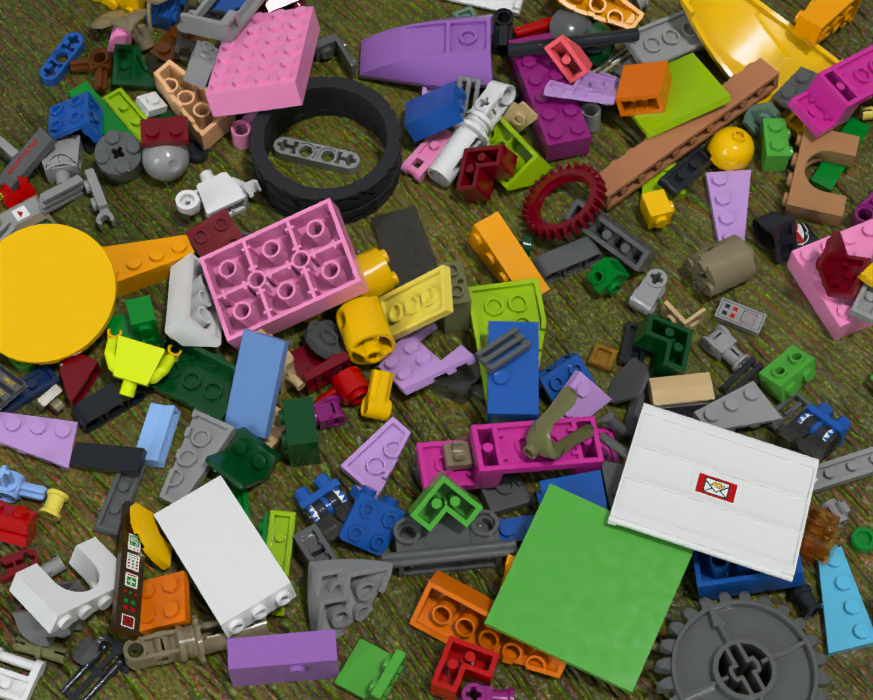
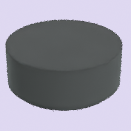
[73,638,98,665]

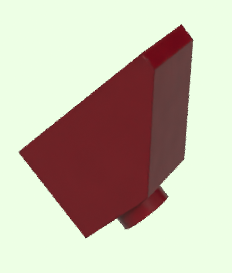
[60,353,101,409]

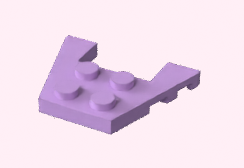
[544,70,620,105]
[378,322,476,395]

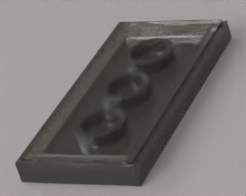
[371,206,437,289]

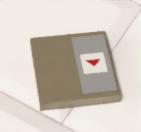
[0,195,56,230]

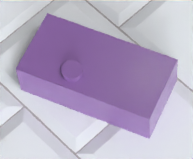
[227,629,339,687]

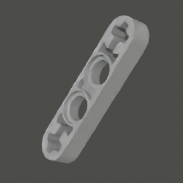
[273,137,360,175]

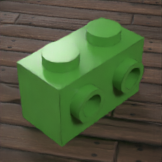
[758,118,793,171]
[759,345,816,403]

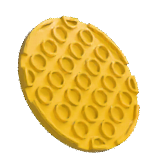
[0,224,118,365]

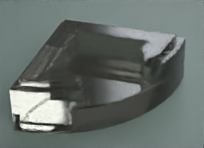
[144,54,163,72]

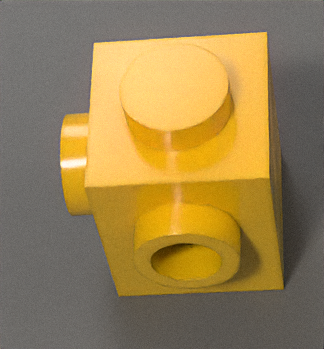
[639,189,675,229]

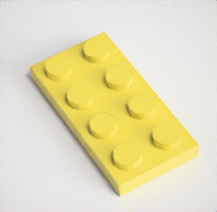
[379,265,454,341]

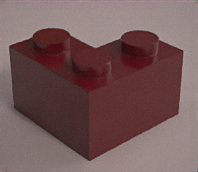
[456,144,518,202]

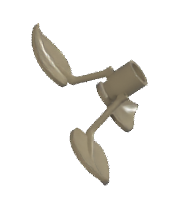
[90,0,167,51]

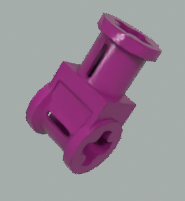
[313,395,348,430]
[460,683,514,700]

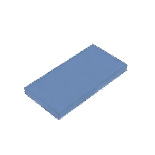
[225,329,290,439]

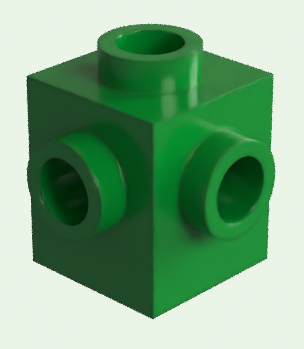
[586,257,630,295]

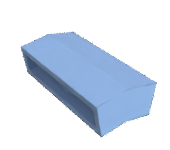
[137,403,181,468]

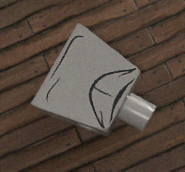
[42,135,84,185]

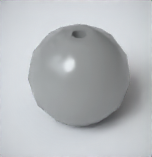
[142,145,189,182]

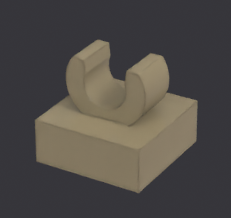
[36,384,65,415]
[442,440,473,471]

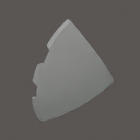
[307,559,393,639]

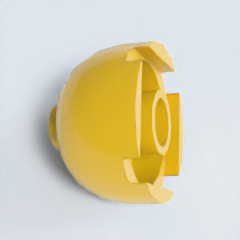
[707,126,755,171]

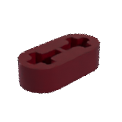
[0,548,41,584]

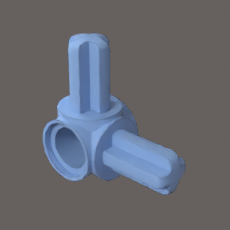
[0,465,47,503]

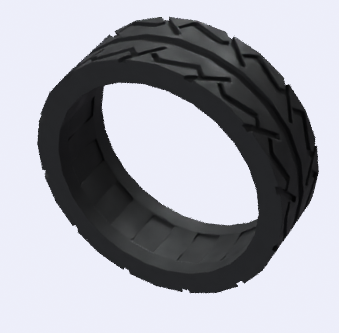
[250,76,402,225]

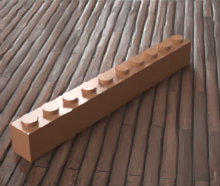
[589,58,779,211]

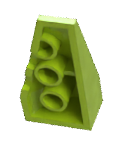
[487,113,552,191]

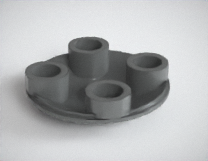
[549,8,592,38]

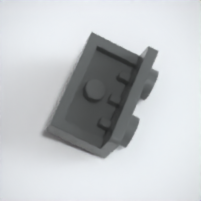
[771,66,818,113]

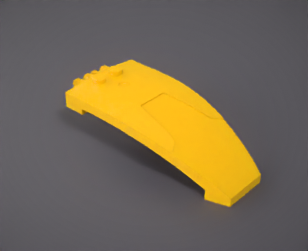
[679,0,843,139]

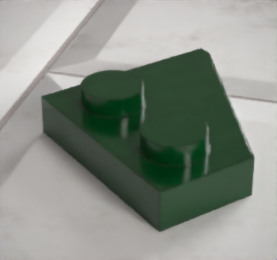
[112,44,156,91]

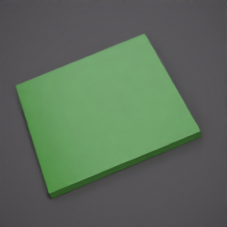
[484,483,694,694]

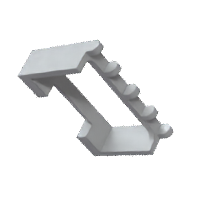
[177,0,265,43]

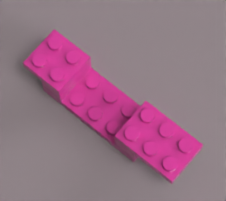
[787,45,873,137]
[415,416,620,491]

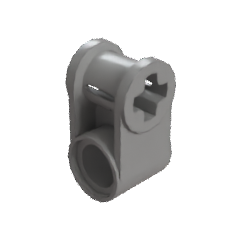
[628,269,667,315]

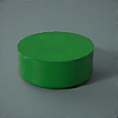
[849,527,873,554]

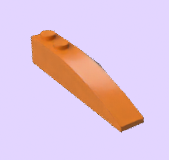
[409,570,566,678]

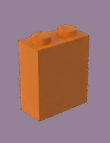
[615,60,672,117]

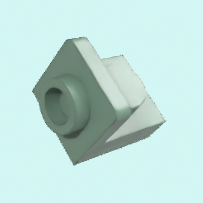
[743,101,783,136]

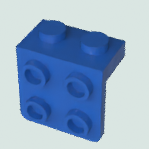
[339,484,406,556]

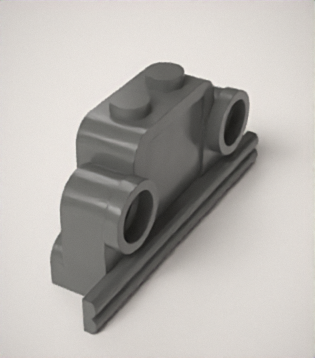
[381,509,518,577]

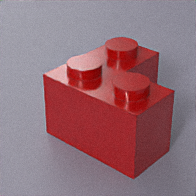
[430,636,500,700]

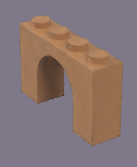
[781,125,860,227]

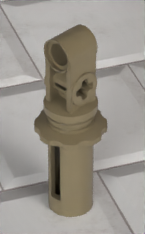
[123,615,269,670]

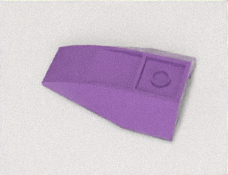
[360,14,494,89]

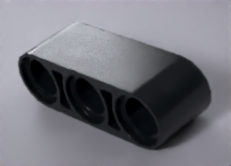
[72,379,147,432]

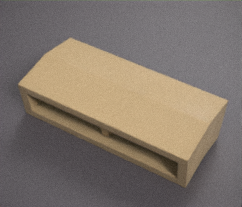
[647,372,715,409]

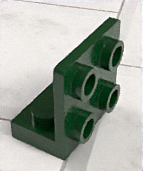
[205,427,281,490]

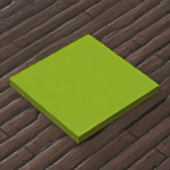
[631,52,731,139]

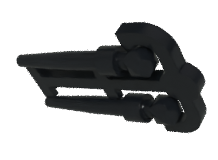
[61,636,132,700]

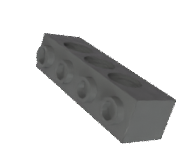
[564,198,659,272]

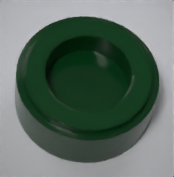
[521,234,533,257]

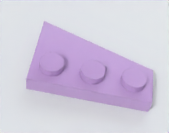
[552,370,612,418]
[340,417,411,496]

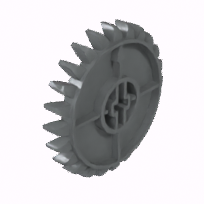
[654,591,831,700]

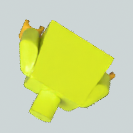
[104,328,182,398]

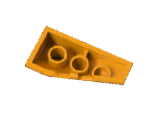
[556,0,645,29]

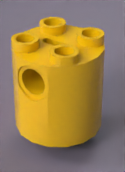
[341,247,399,305]
[335,296,396,365]

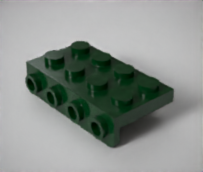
[148,331,237,422]

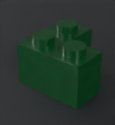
[633,313,693,377]
[278,397,320,467]

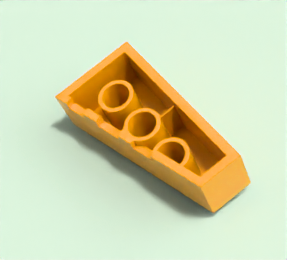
[102,235,195,298]

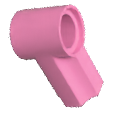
[231,111,258,150]

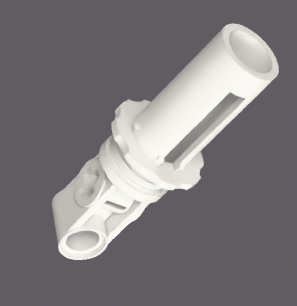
[427,80,516,187]

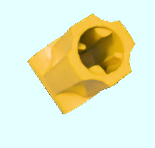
[360,369,394,421]

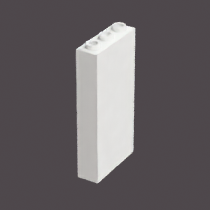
[153,475,297,638]

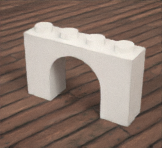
[9,537,117,634]

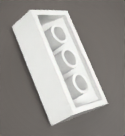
[165,253,222,347]

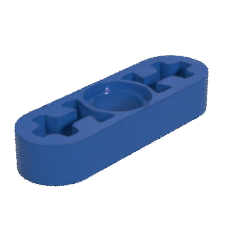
[40,32,85,87]

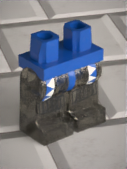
[775,402,851,464]
[294,473,354,548]

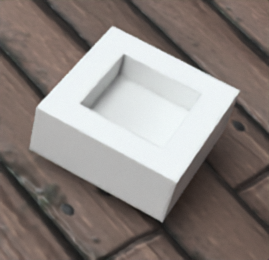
[135,91,168,118]

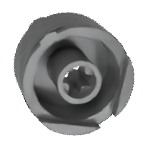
[95,130,144,184]

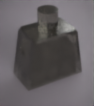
[429,345,485,405]

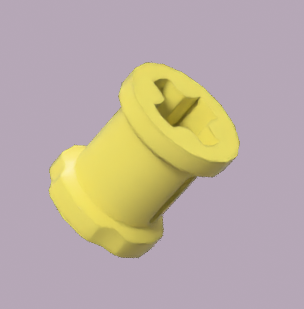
[38,488,69,522]

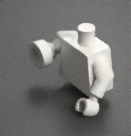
[175,170,262,219]

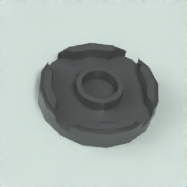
[304,318,347,359]

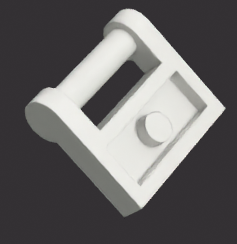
[0,647,46,700]

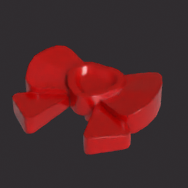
[0,176,36,208]

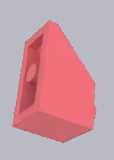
[544,34,592,84]

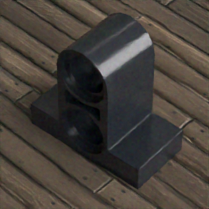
[752,211,797,265]

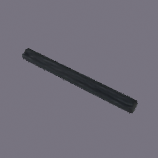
[507,28,640,57]

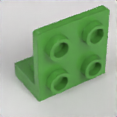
[335,639,407,700]

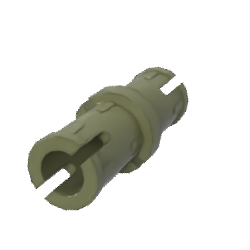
[13,635,70,665]

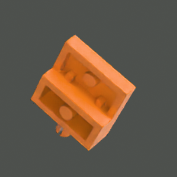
[139,571,190,636]

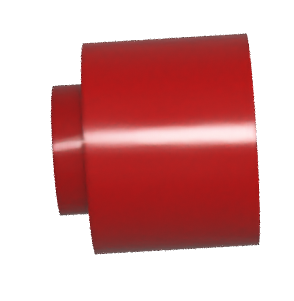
[316,366,369,406]

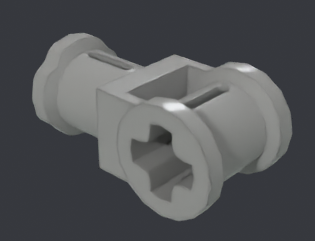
[700,324,750,372]

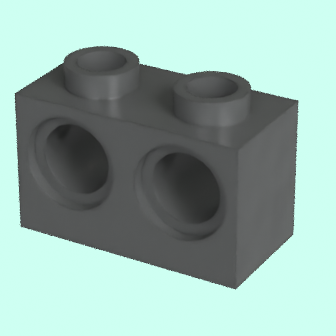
[293,523,338,568]

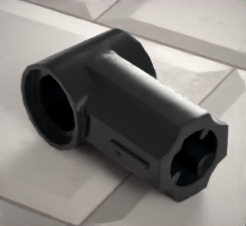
[493,8,514,56]

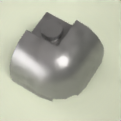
[12,579,86,647]

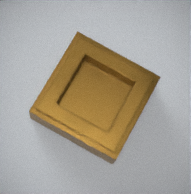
[587,342,619,374]

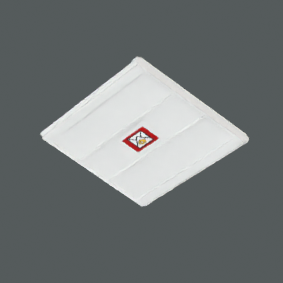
[607,403,819,582]

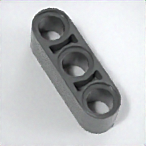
[532,236,603,285]

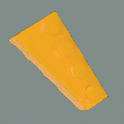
[793,0,862,45]
[467,211,550,298]

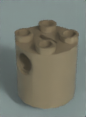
[685,234,756,297]

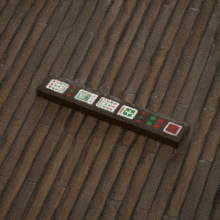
[110,500,149,641]

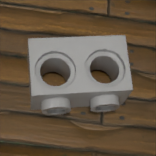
[183,40,219,89]

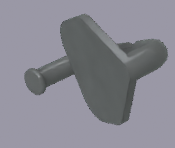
[602,357,650,441]

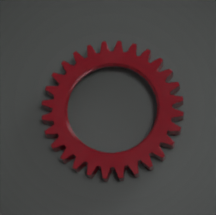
[522,162,608,241]

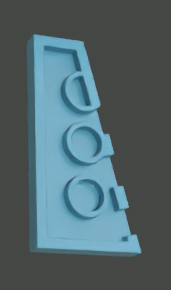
[815,546,873,657]

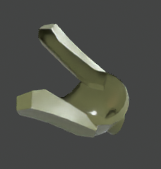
[523,386,594,460]

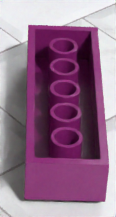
[506,33,592,162]

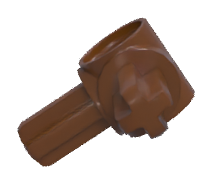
[69,48,113,93]

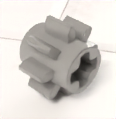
[817,498,851,530]

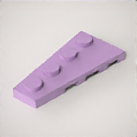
[705,170,751,242]
[0,412,79,471]

